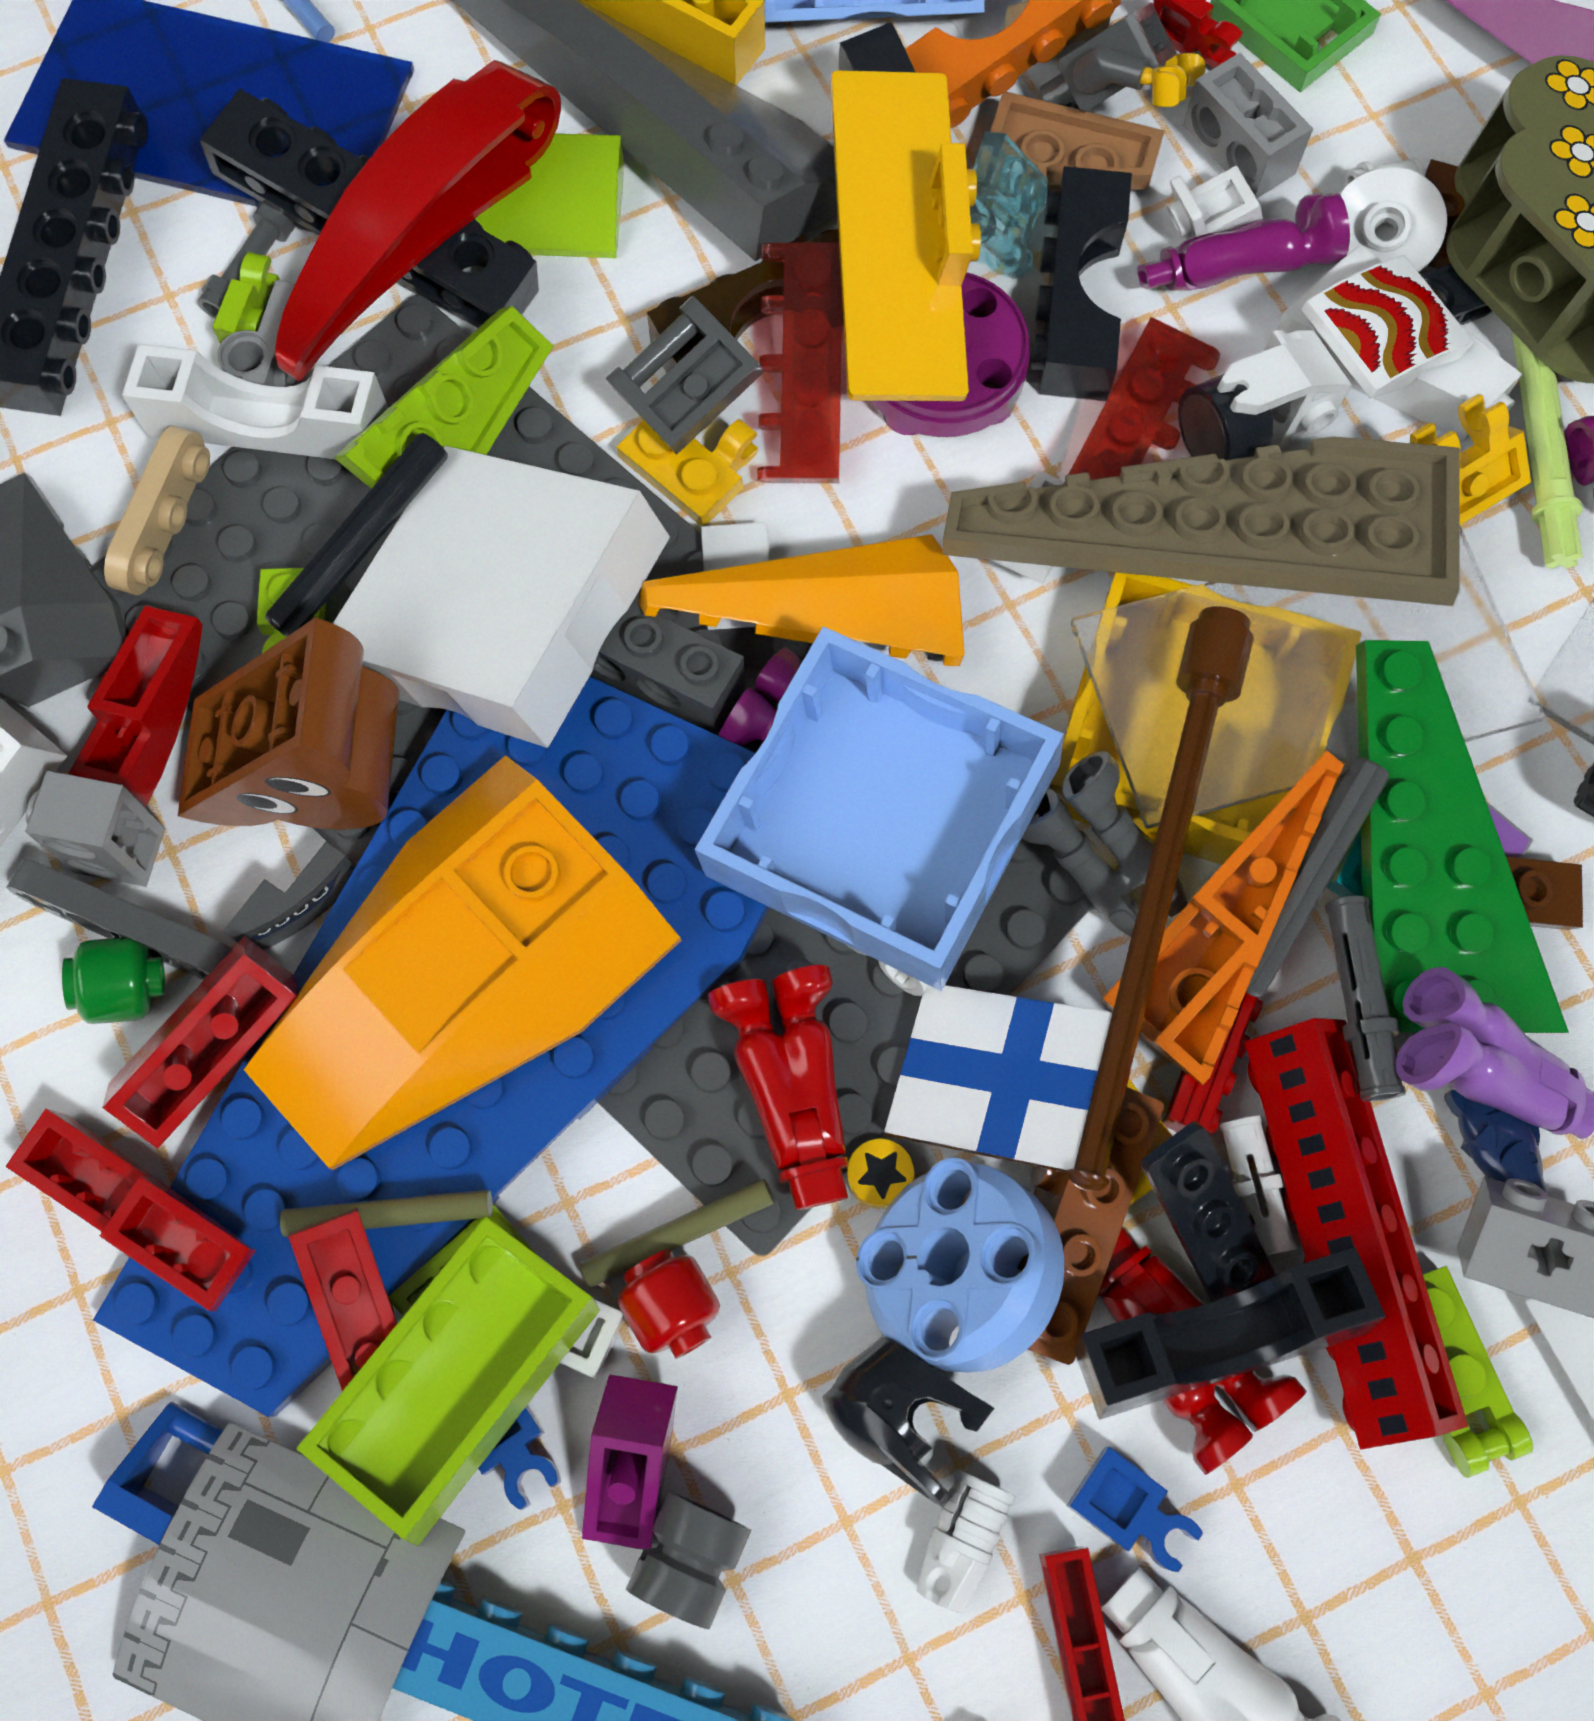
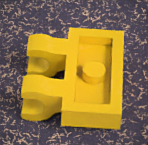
[1410,394,1531,526]
[616,419,759,526]

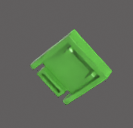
[1210,0,1381,92]

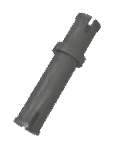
[1325,896,1406,1101]

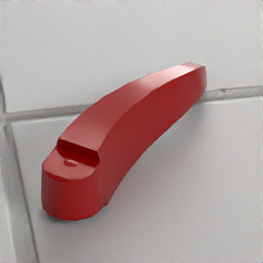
[275,60,561,381]

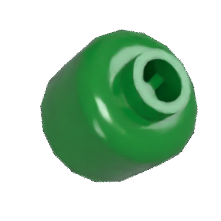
[62,937,165,1024]

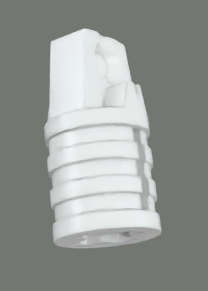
[916,1469,1016,1613]

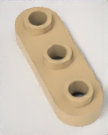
[104,426,210,595]

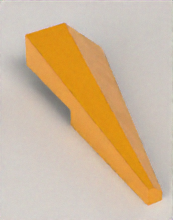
[638,534,965,667]

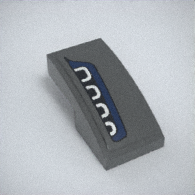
[223,842,355,950]

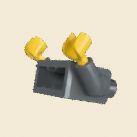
[1040,3,1206,113]

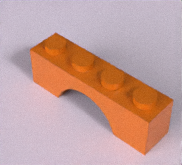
[905,0,1121,129]

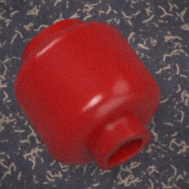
[618,1249,720,1359]

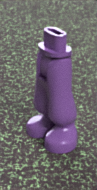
[1396,967,1594,1139]

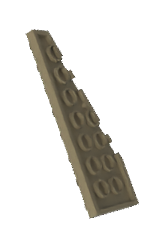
[943,436,1460,606]

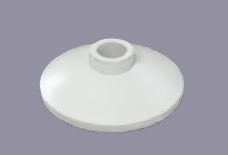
[1340,167,1447,272]

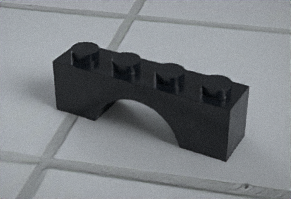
[1030,166,1132,402]
[1074,1247,1386,1420]

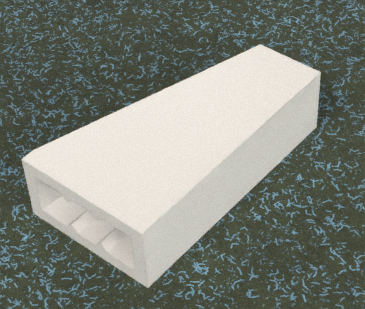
[1276,244,1522,441]

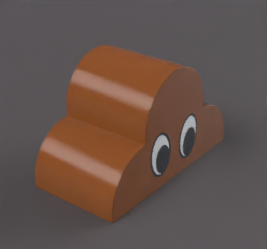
[177,617,400,830]

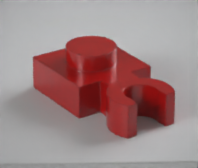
[1153,0,1243,69]

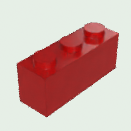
[102,936,298,1149]

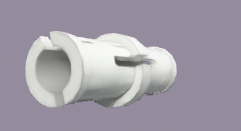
[1219,1115,1297,1255]

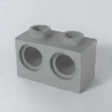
[1183,53,1313,199]
[25,770,165,887]

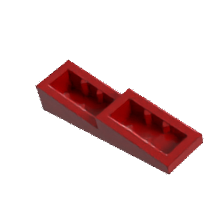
[5,1108,256,1312]

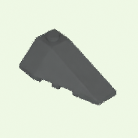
[0,472,127,707]

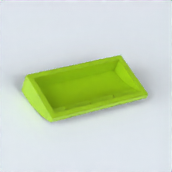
[396,128,625,258]
[296,1216,600,1547]

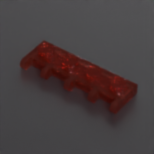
[757,242,843,484]
[1063,317,1220,484]

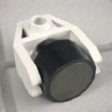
[1178,330,1352,460]

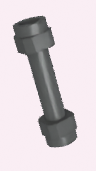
[197,202,295,319]

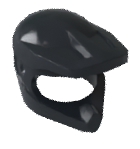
[822,1336,995,1508]

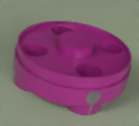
[872,272,1030,437]

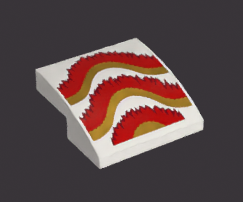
[1301,255,1475,399]

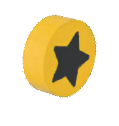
[847,1139,914,1209]

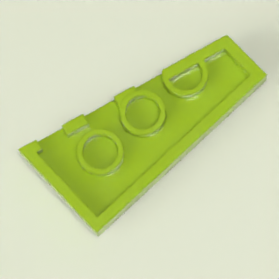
[333,306,554,514]

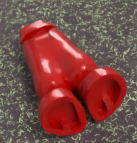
[707,965,849,1211]
[1098,1227,1307,1475]

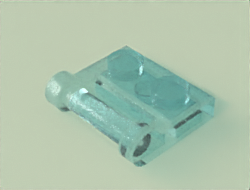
[970,131,1048,278]

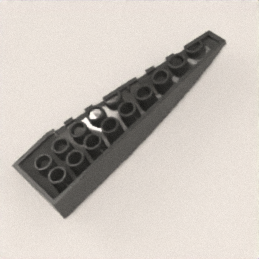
[453,0,838,262]

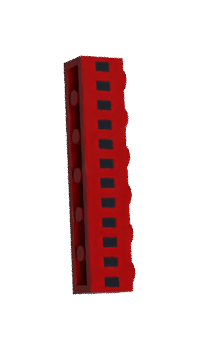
[1245,1018,1469,1450]

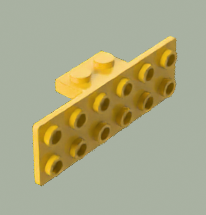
[830,70,981,401]

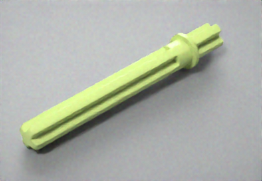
[1512,331,1583,569]

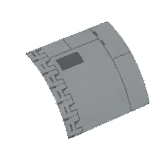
[113,1423,465,1721]

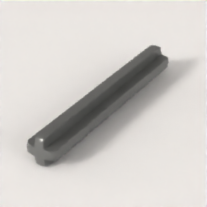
[1246,757,1389,998]

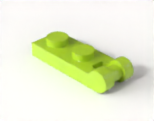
[1423,1266,1533,1478]

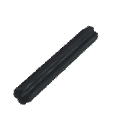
[265,433,448,637]

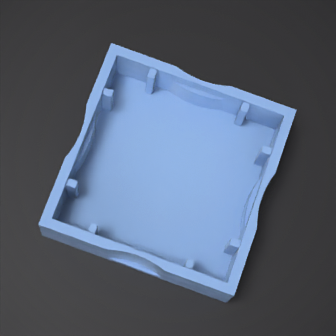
[695,626,1064,991]

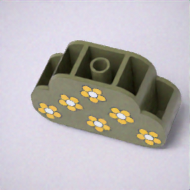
[1446,55,1594,384]

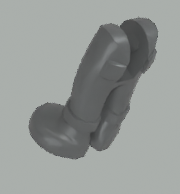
[1021,751,1188,937]

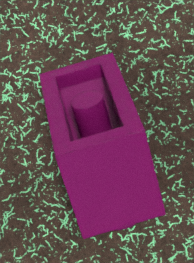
[582,1374,678,1550]

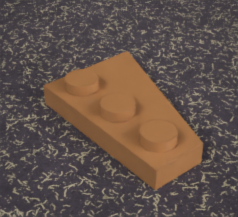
[976,92,1165,194]

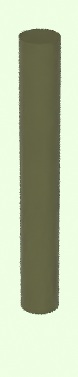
[580,1178,775,1287]
[280,1189,493,1237]

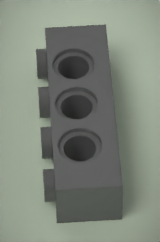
[591,602,745,735]

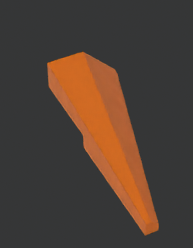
[1102,750,1344,1085]

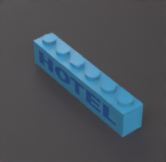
[392,1580,795,1721]

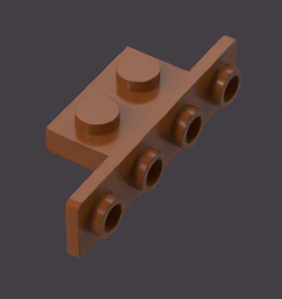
[1018,1087,1164,1365]

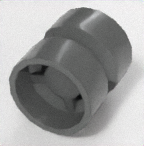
[625,1491,752,1630]

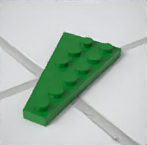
[1356,640,1569,1033]

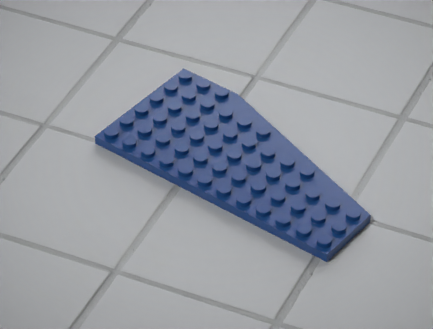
[93,676,770,1417]

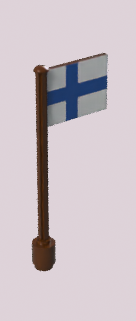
[884,606,1254,1191]

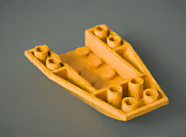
[244,755,682,1170]

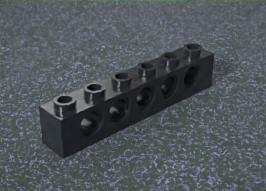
[0,78,149,416]
[200,88,539,328]

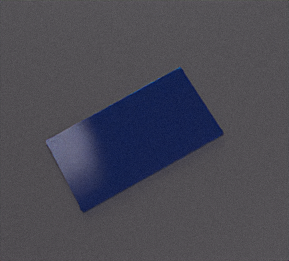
[4,0,414,207]

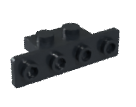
[1141,1121,1276,1302]

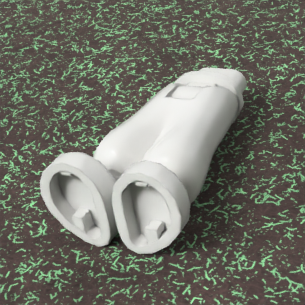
[1101,1566,1341,1721]

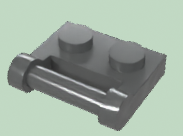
[605,296,764,455]

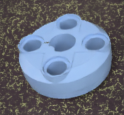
[856,1157,1064,1373]

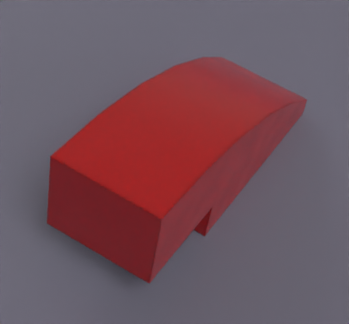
[68,605,203,808]

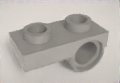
[217,280,297,387]

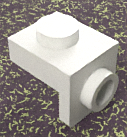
[1167,165,1263,238]

